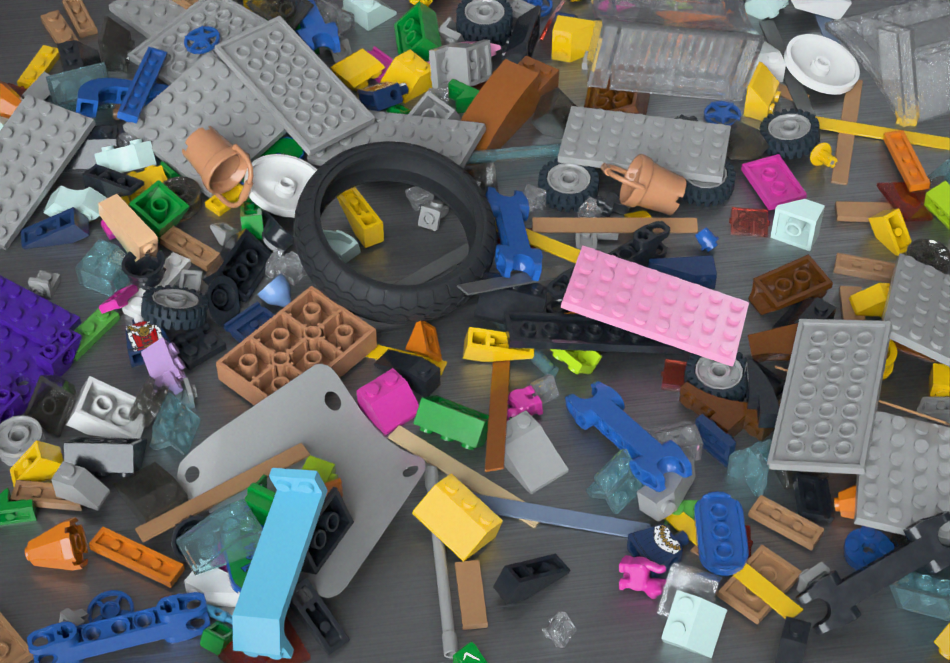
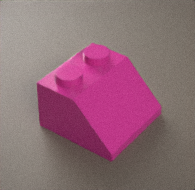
[357,368,419,436]

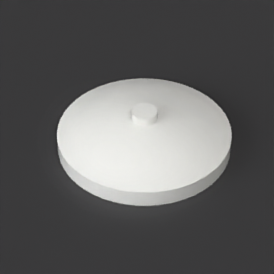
[784,34,860,94]
[244,154,317,218]

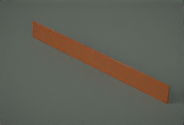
[485,360,511,472]

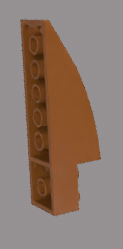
[460,56,559,177]

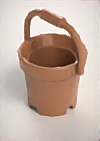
[182,126,254,208]
[601,154,686,216]

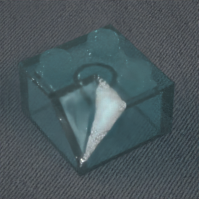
[75,239,130,296]

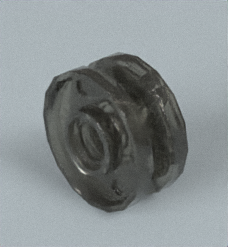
[163,177,203,220]
[906,239,950,275]
[128,376,169,428]

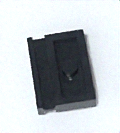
[792,473,835,523]

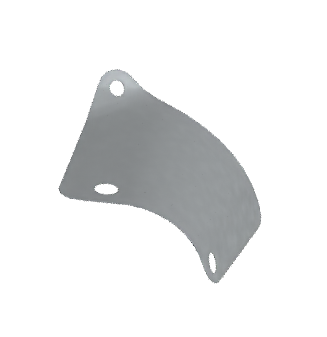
[177,364,426,598]

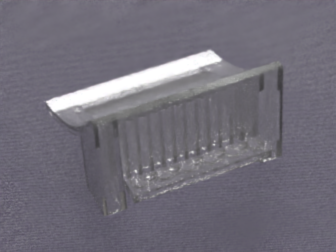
[587,0,764,101]
[825,0,950,127]

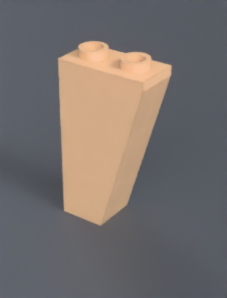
[98,194,158,262]

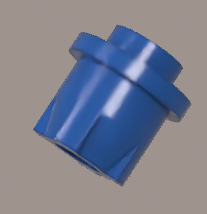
[695,227,719,252]

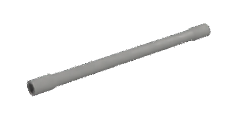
[424,466,459,658]

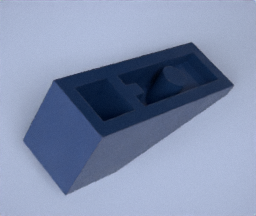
[21,207,90,249]
[648,255,717,289]

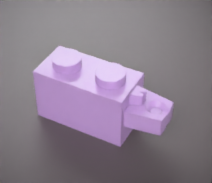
[141,337,187,395]

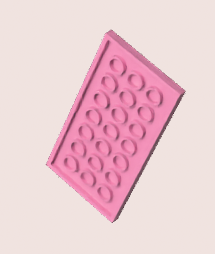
[561,245,749,366]

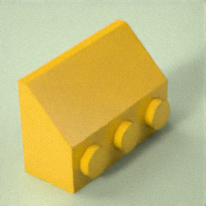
[412,473,503,562]

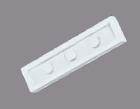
[122,252,191,318]

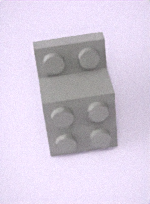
[429,40,492,90]

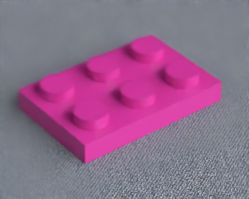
[741,154,807,211]

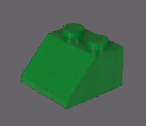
[129,180,190,243]

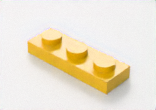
[17,45,60,89]

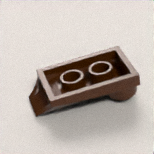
[748,254,833,315]

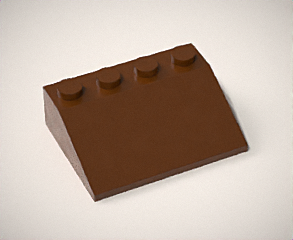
[584,54,654,115]

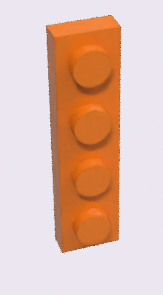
[883,130,931,192]
[88,526,185,588]

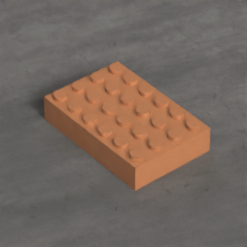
[216,286,377,405]

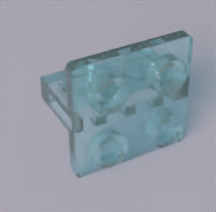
[149,393,200,455]
[726,439,772,497]
[586,449,645,514]

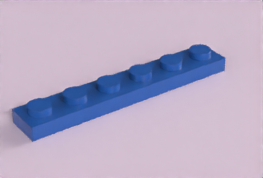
[117,46,167,124]

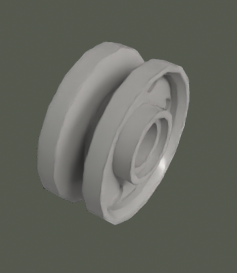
[0,415,46,466]

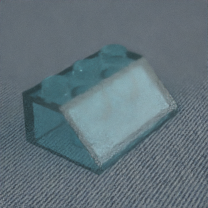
[46,62,115,112]
[889,571,950,621]

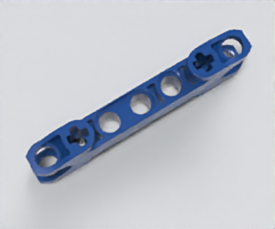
[278,0,341,53]
[485,187,543,281]
[565,381,692,492]
[27,592,211,663]

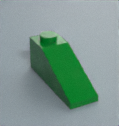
[240,198,264,241]

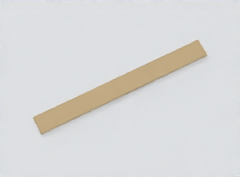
[388,425,540,528]

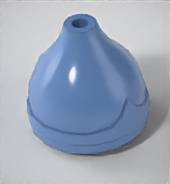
[257,273,292,307]

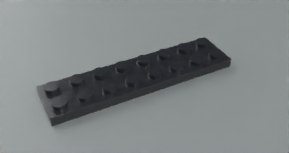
[503,311,684,354]

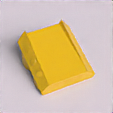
[329,48,385,92]

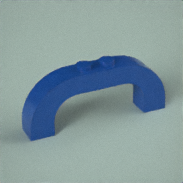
[75,78,169,118]

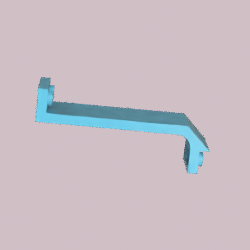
[232,468,328,660]

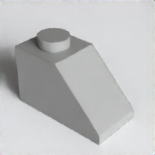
[51,461,110,511]

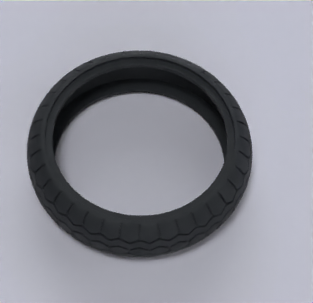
[293,141,496,324]

